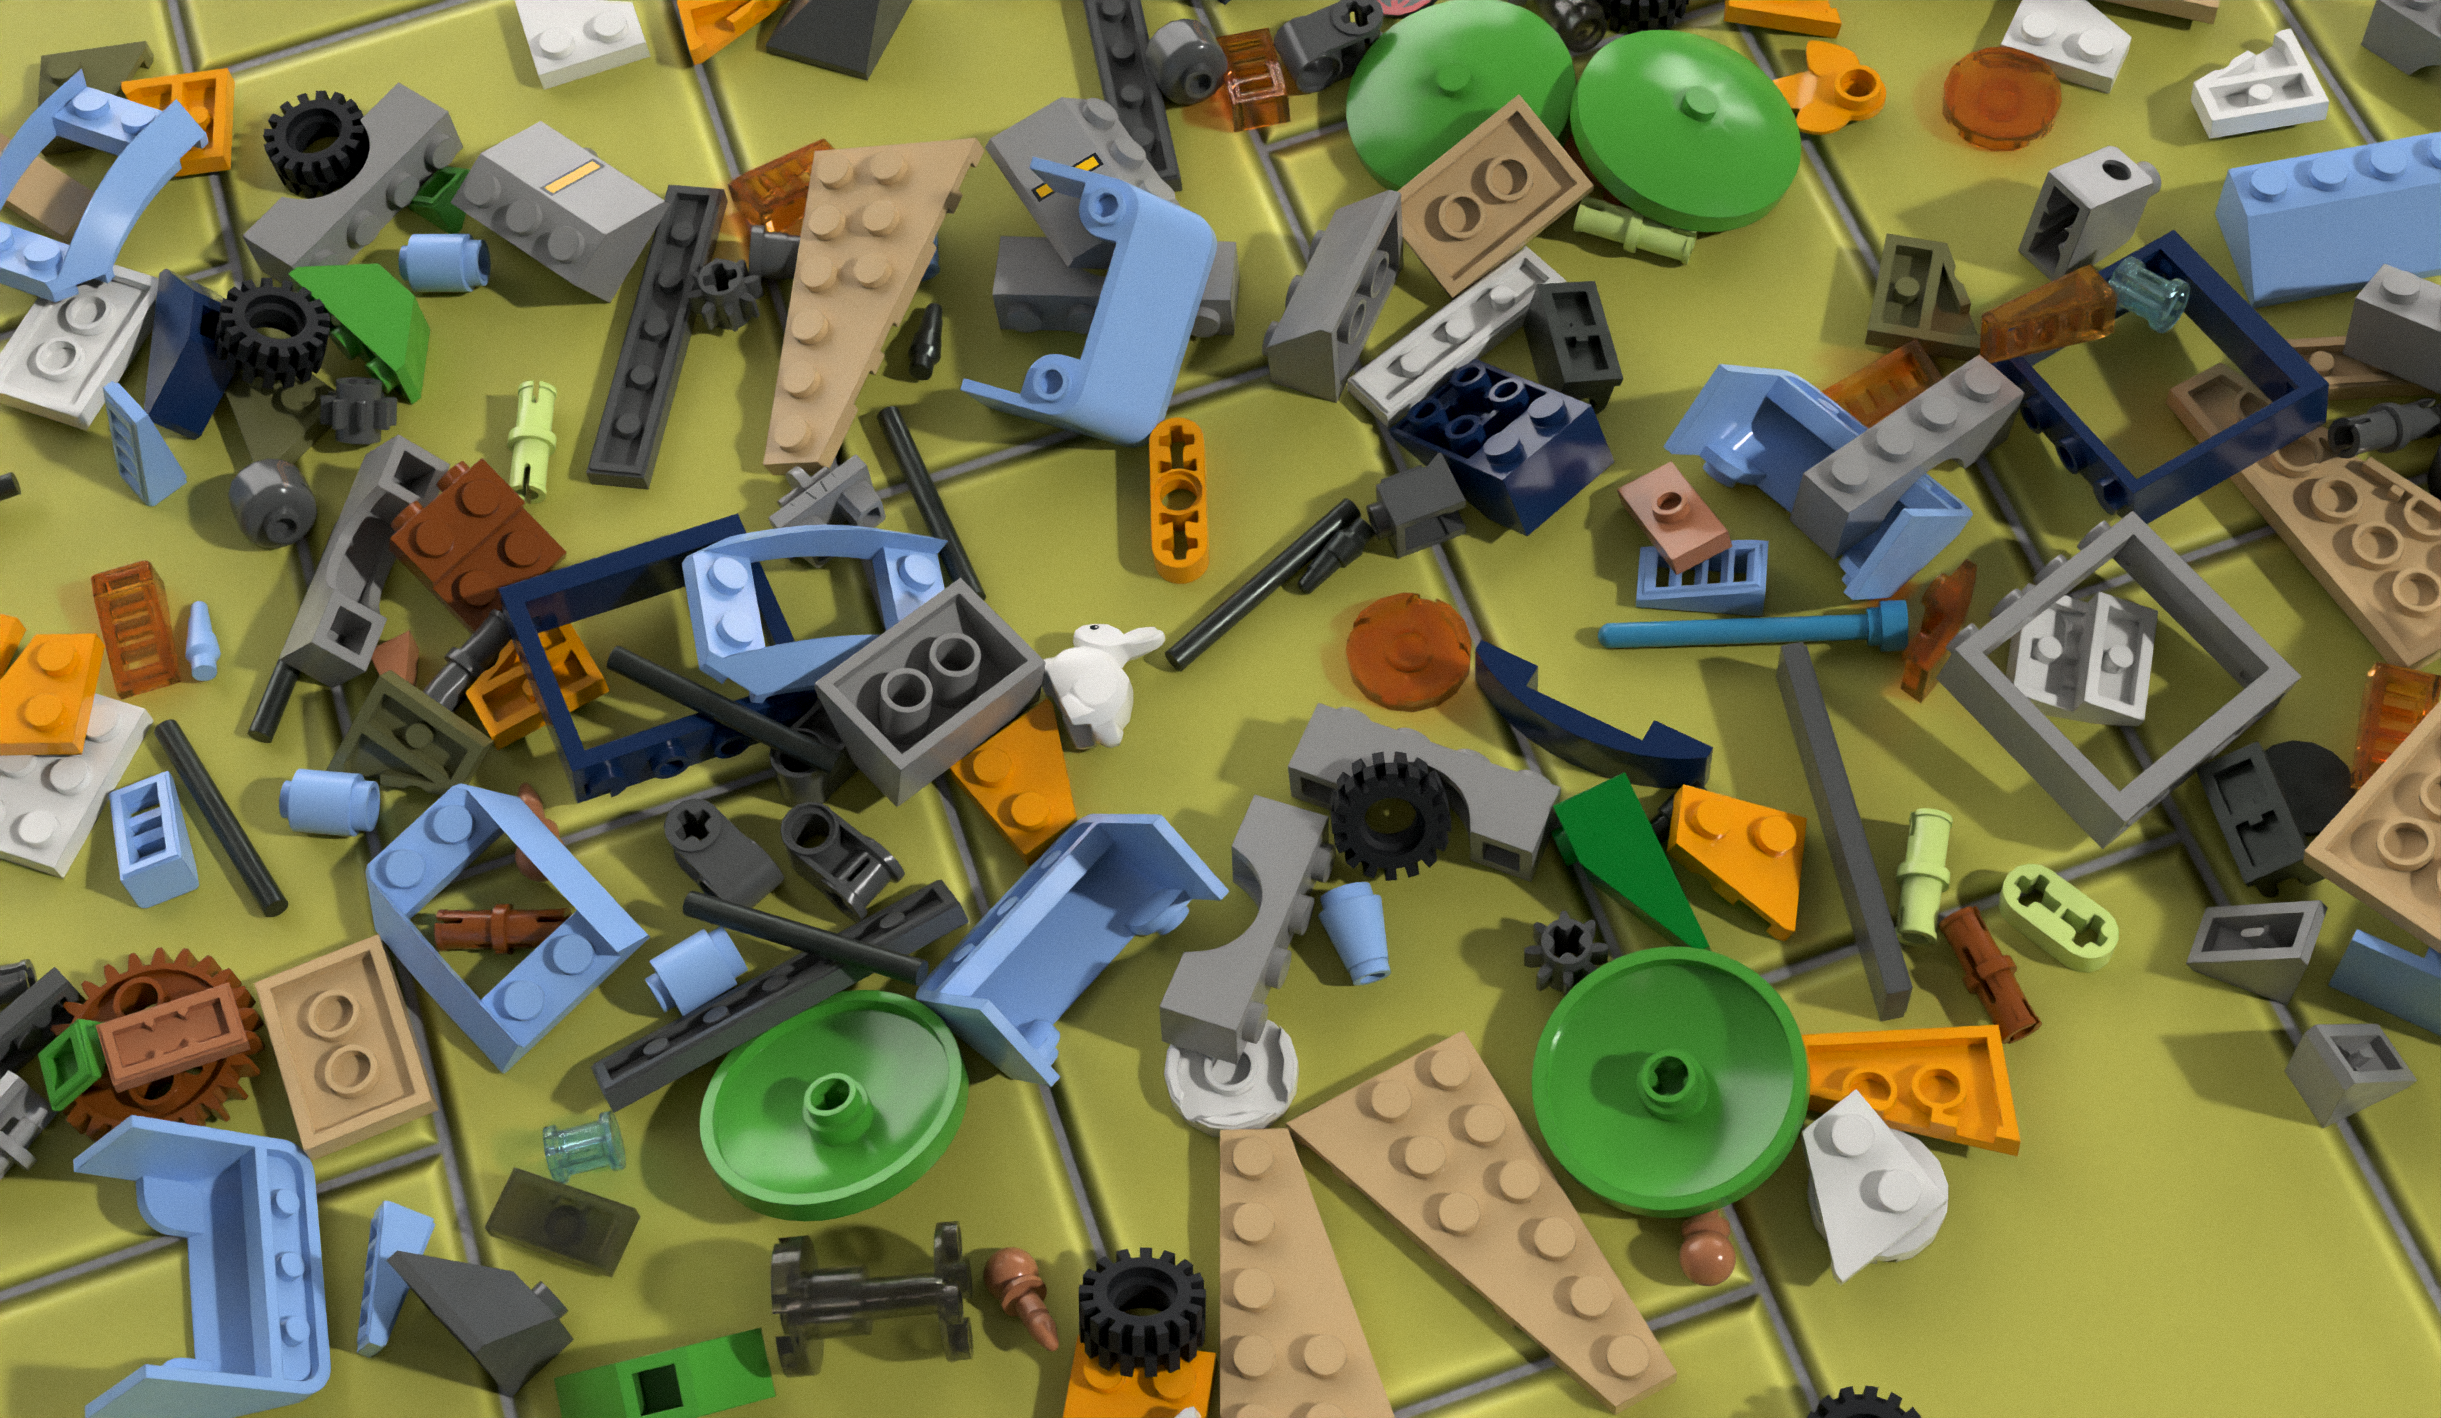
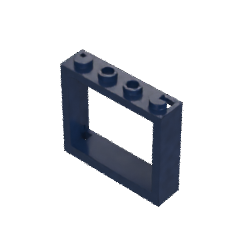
[1986,230,2329,524]
[498,513,818,804]

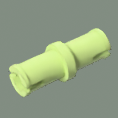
[1573,195,1698,264]
[507,380,557,504]
[1895,808,1953,947]

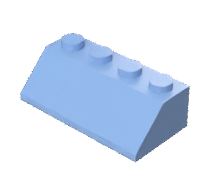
[2215,131,2441,309]

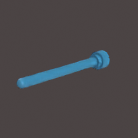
[1598,600,1908,652]

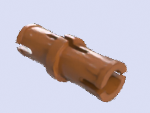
[434,904,572,955]
[1938,906,2042,1044]

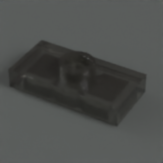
[485,1167,641,1278]

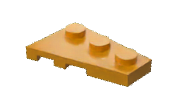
[1801,1025,2021,1157]

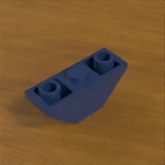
[144,269,234,440]

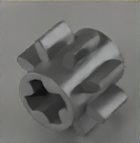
[687,258,764,332]
[320,377,397,444]
[1524,911,1608,997]

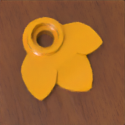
[1772,40,1886,135]

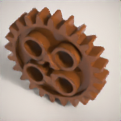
[50,947,265,1143]

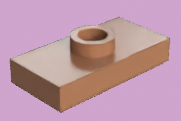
[1617,461,1732,575]
[95,982,251,1093]

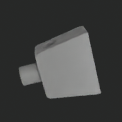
[2018,146,2161,288]

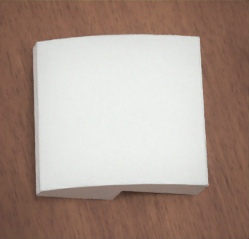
[2006,583,2158,726]

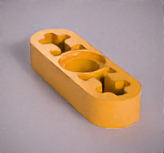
[1149,417,1210,584]

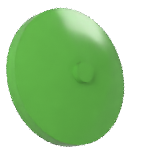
[1346,0,1577,192]
[1570,30,1801,232]
[1532,946,1811,1218]
[699,990,969,1222]

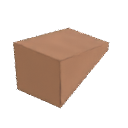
[371,630,419,687]

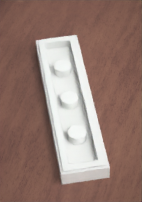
[1347,246,1566,428]

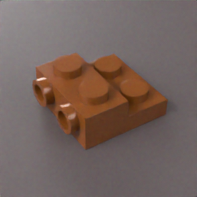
[389,458,567,634]

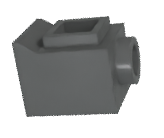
[1366,453,1466,559]

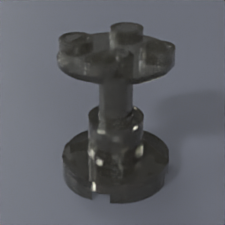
[771,1221,974,1378]

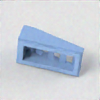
[103,381,187,506]
[1636,540,1769,616]
[109,771,199,908]
[357,1201,435,1358]

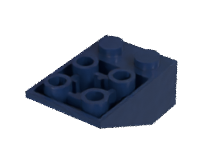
[1388,359,1615,536]

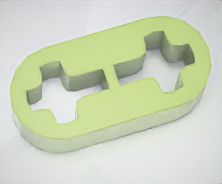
[1999,864,2119,973]

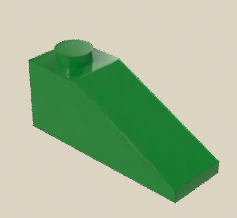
[1550,772,1711,951]

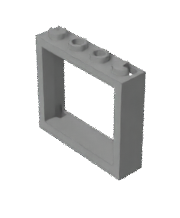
[1936,511,2302,849]

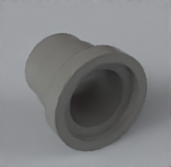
[749,225,801,284]

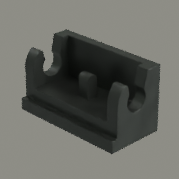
[1523,281,1624,415]
[2195,741,2325,897]

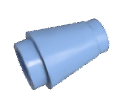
[1318,882,1391,985]

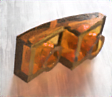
[1901,559,1977,703]

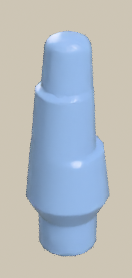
[185,601,221,681]

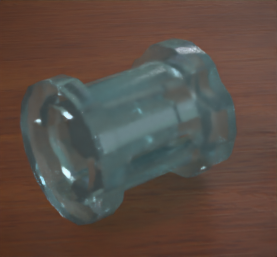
[2104,256,2190,333]
[543,1110,626,1186]

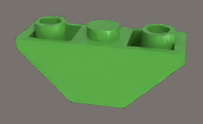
[288,263,430,405]
[554,1327,776,1418]

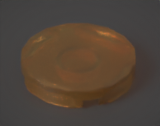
[1942,47,2062,151]
[1346,592,1472,712]

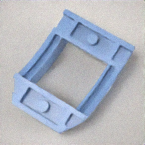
[0,68,209,302]
[682,525,948,704]
[365,783,650,1074]

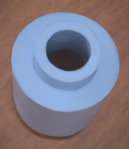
[399,234,491,292]
[279,769,380,837]
[645,926,748,1016]

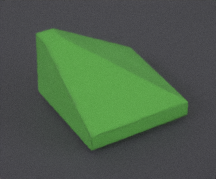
[407,166,471,234]
[38,1019,106,1111]

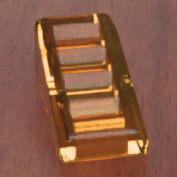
[1215,27,1291,132]
[728,138,835,233]
[1980,264,2117,363]
[1821,338,1943,428]
[91,561,181,700]
[2350,661,2441,790]

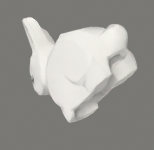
[1042,624,1165,750]

